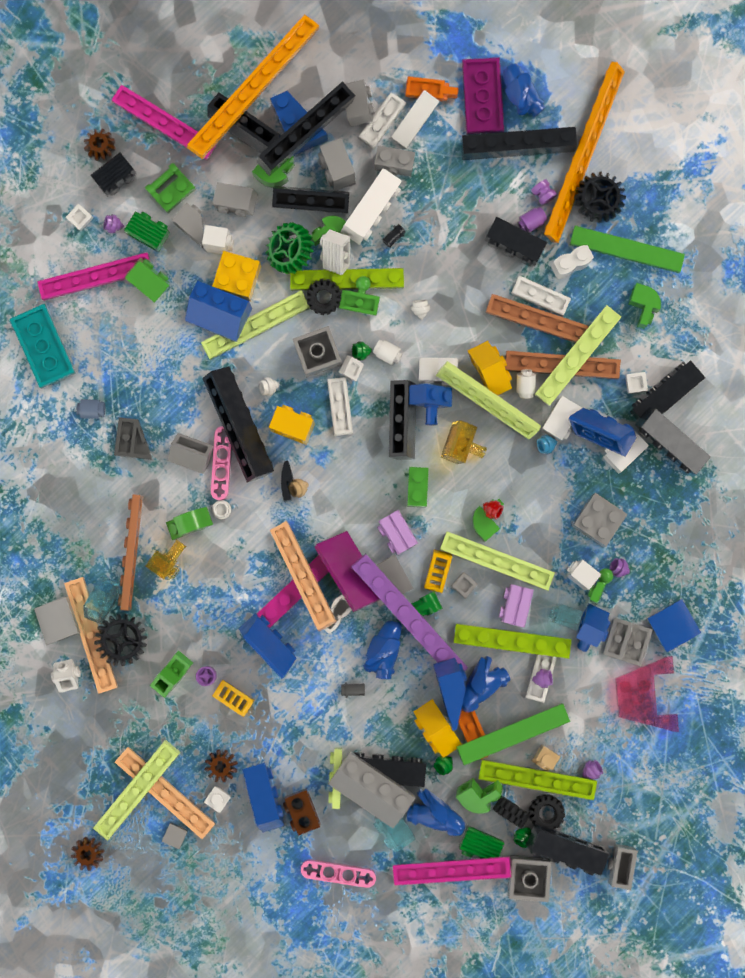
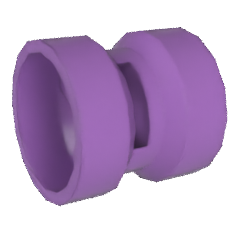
[531,179,557,206]
[196,666,217,686]

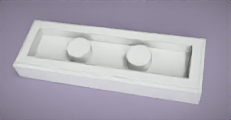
[391,90,440,149]
[358,92,406,149]
[511,276,571,317]
[327,377,353,436]
[525,655,557,703]

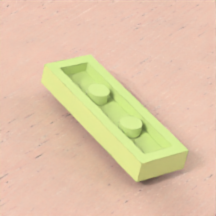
[329,748,343,809]

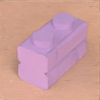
[377,510,418,555]
[499,584,534,628]

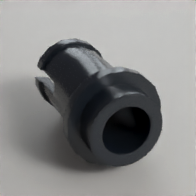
[382,224,406,248]

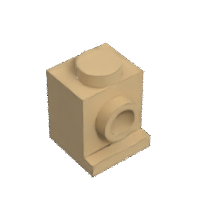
[532,744,560,771]

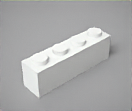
[341,168,402,245]

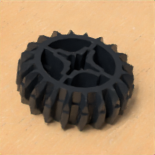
[574,171,626,223]
[94,614,147,666]

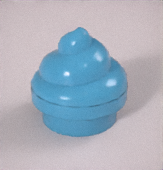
[537,435,557,454]

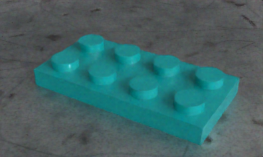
[10,304,76,389]

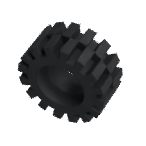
[306,278,341,315]
[529,794,565,829]
[492,796,530,829]

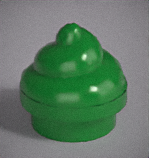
[352,341,372,361]
[434,756,453,775]
[513,827,531,848]

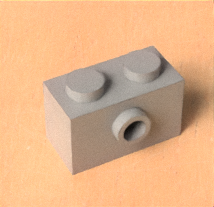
[346,79,375,127]
[374,146,415,177]
[212,182,258,217]
[168,433,213,474]
[608,844,638,890]

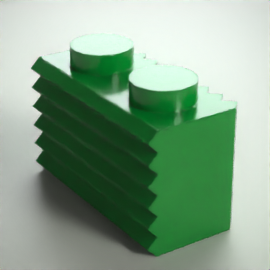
[124,211,170,253]
[459,825,505,858]

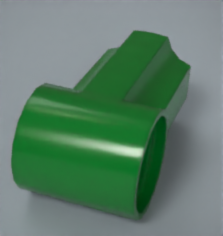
[411,591,443,616]

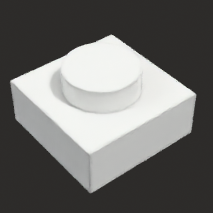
[66,204,93,231]
[339,355,364,381]
[625,372,648,394]
[204,785,231,813]

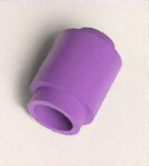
[518,207,547,233]

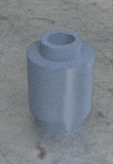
[76,399,105,419]

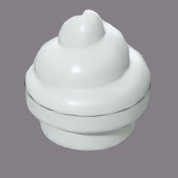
[411,300,430,320]
[259,377,279,396]

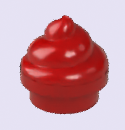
[483,500,504,520]

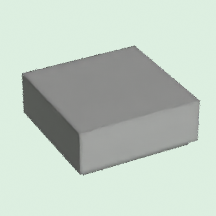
[451,572,478,599]
[162,823,188,849]

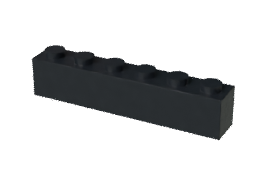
[257,81,356,176]
[461,127,577,161]
[202,366,274,483]

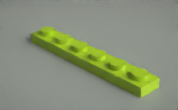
[290,268,404,291]
[454,624,572,659]
[478,759,597,800]

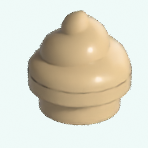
[288,479,309,498]

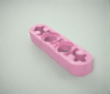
[211,426,232,501]
[301,859,376,888]

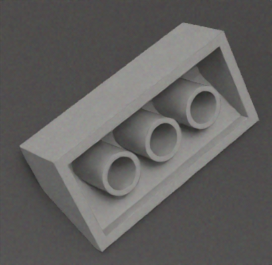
[328,751,415,828]

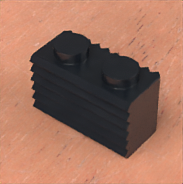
[90,152,136,196]

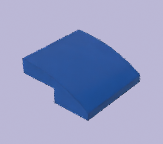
[647,599,701,652]

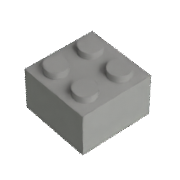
[318,138,356,191]
[293,326,342,378]
[571,493,628,547]
[507,855,552,902]

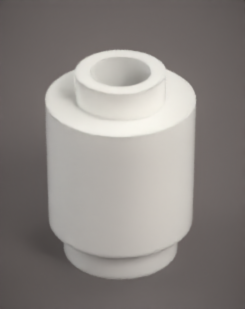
[373,340,402,365]
[516,369,536,399]

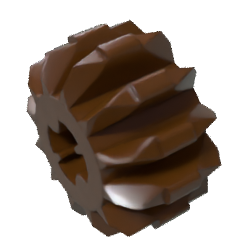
[84,129,116,161]
[205,749,238,783]
[71,837,105,871]

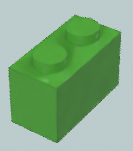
[125,258,170,303]
[407,467,429,508]

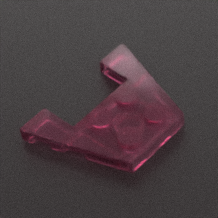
[615,656,679,732]

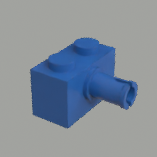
[409,383,452,426]
[576,603,611,652]

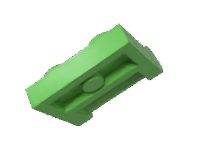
[145,163,196,213]

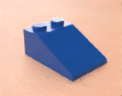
[433,658,467,731]

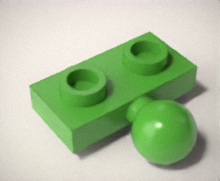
[339,276,380,316]
[588,568,613,605]

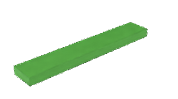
[570,226,685,273]
[456,703,570,765]

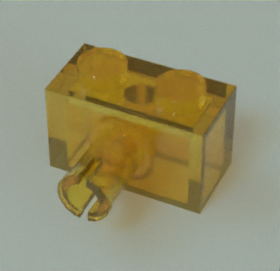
[441,420,487,464]
[145,539,187,580]

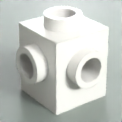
[51,659,81,693]

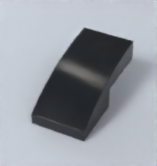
[281,460,294,503]

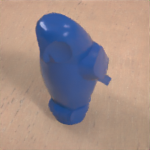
[503,63,546,117]
[363,620,402,679]
[461,656,511,713]
[407,788,466,836]

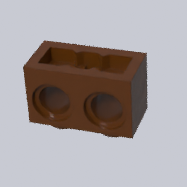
[283,788,321,836]

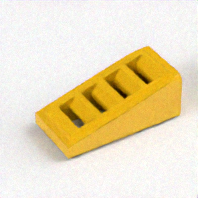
[424,549,452,593]
[212,680,255,717]

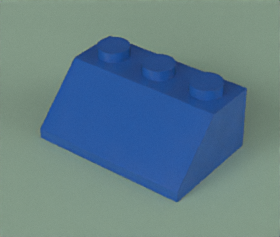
[185,281,252,342]
[569,408,637,457]
[239,613,297,679]

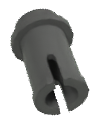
[341,682,365,698]

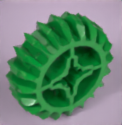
[265,222,314,274]

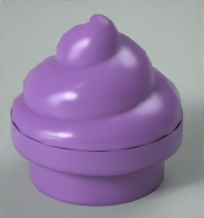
[103,214,124,233]
[609,558,630,577]
[532,668,553,688]
[582,760,603,779]

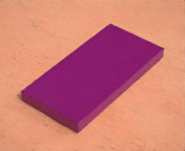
[462,57,504,135]
[315,531,380,612]

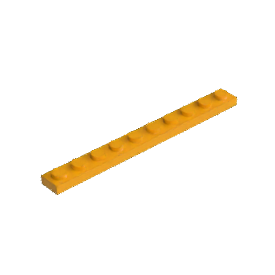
[187,14,319,159]
[544,62,625,243]

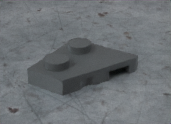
[114,417,152,460]

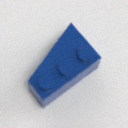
[270,91,328,155]
[242,763,285,833]

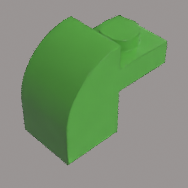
[252,156,295,188]
[311,216,351,246]
[628,283,661,329]
[472,499,504,542]
[166,507,213,540]
[150,651,193,698]
[456,778,502,814]

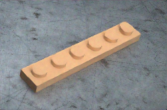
[270,521,336,631]
[64,577,118,694]
[115,747,216,839]

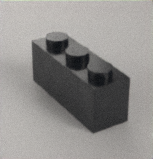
[485,216,547,266]

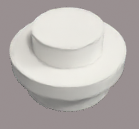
[212,500,231,519]

